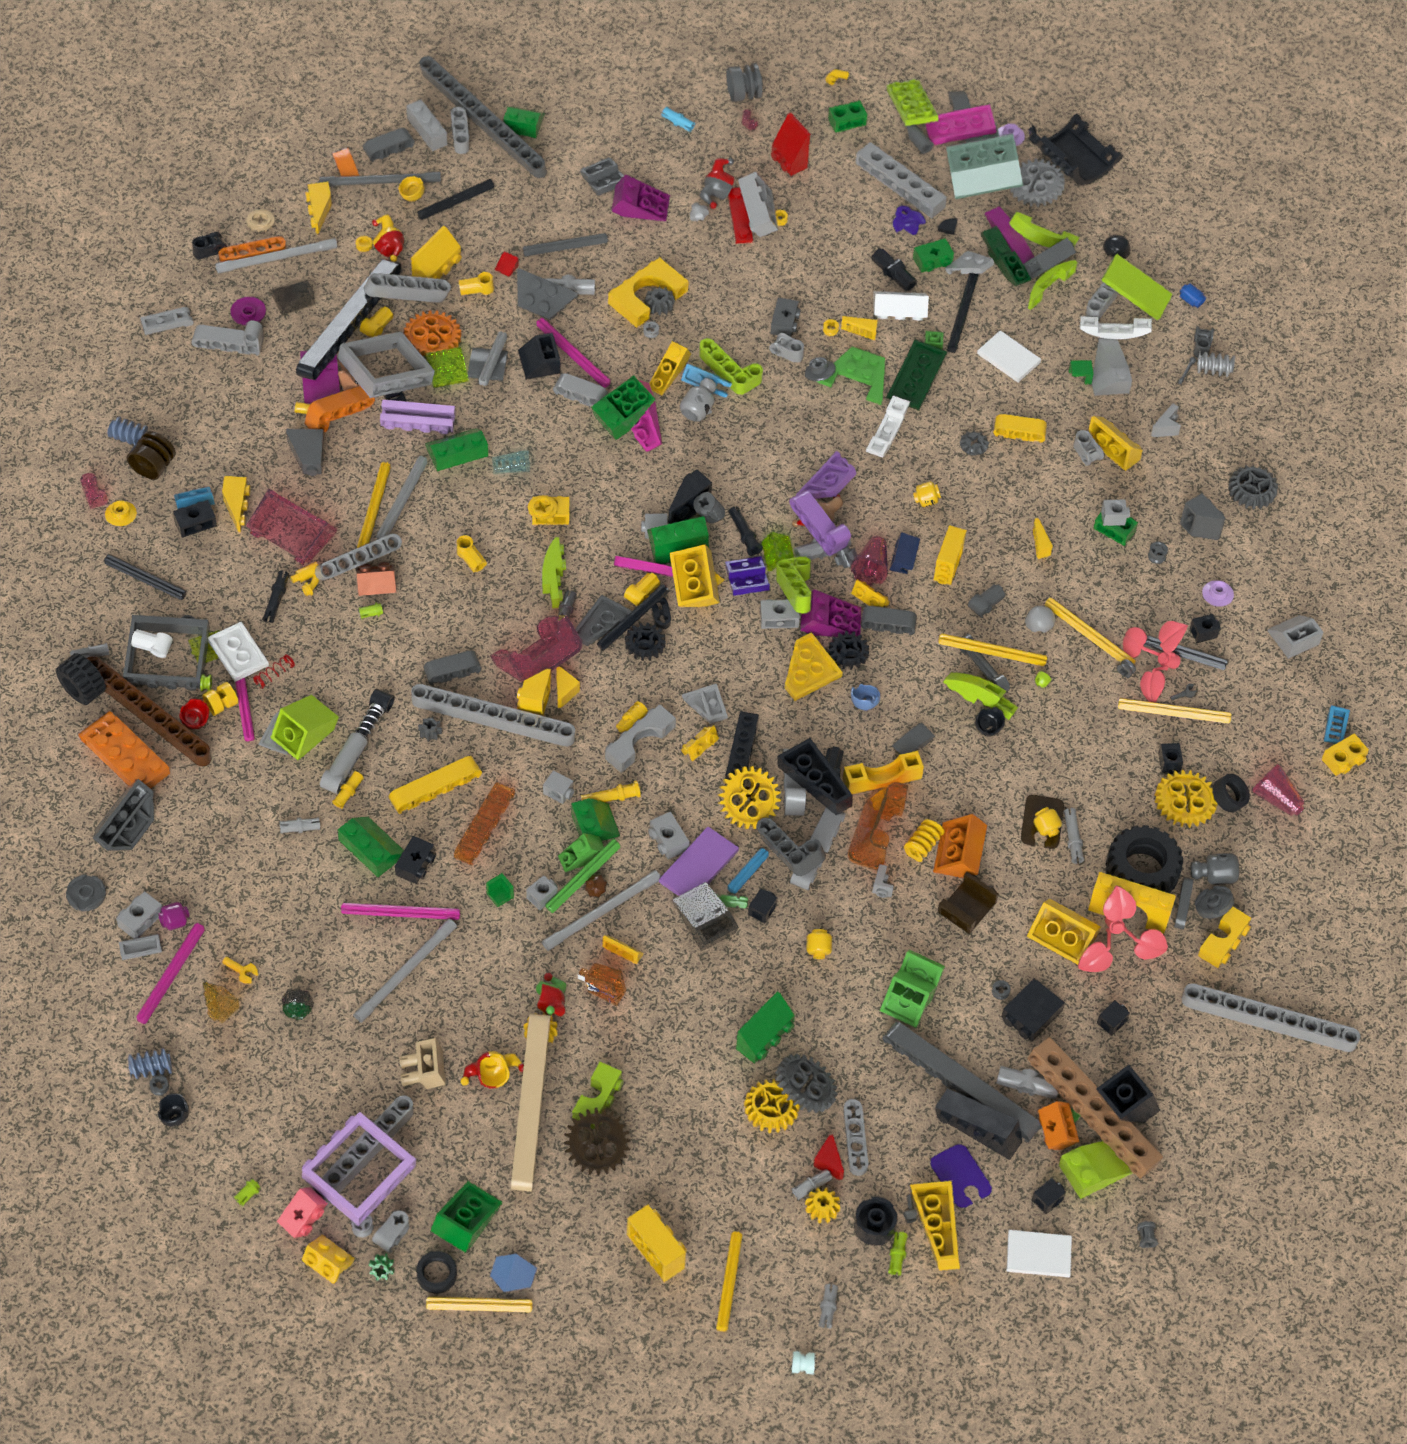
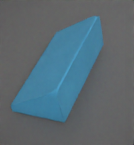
[174,487,215,509]

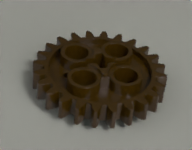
[563,1108,631,1176]

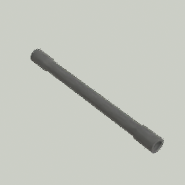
[319,172,441,187]

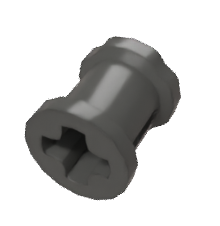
[1137,1221,1158,1248]

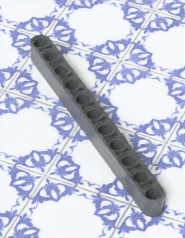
[419,56,547,178]

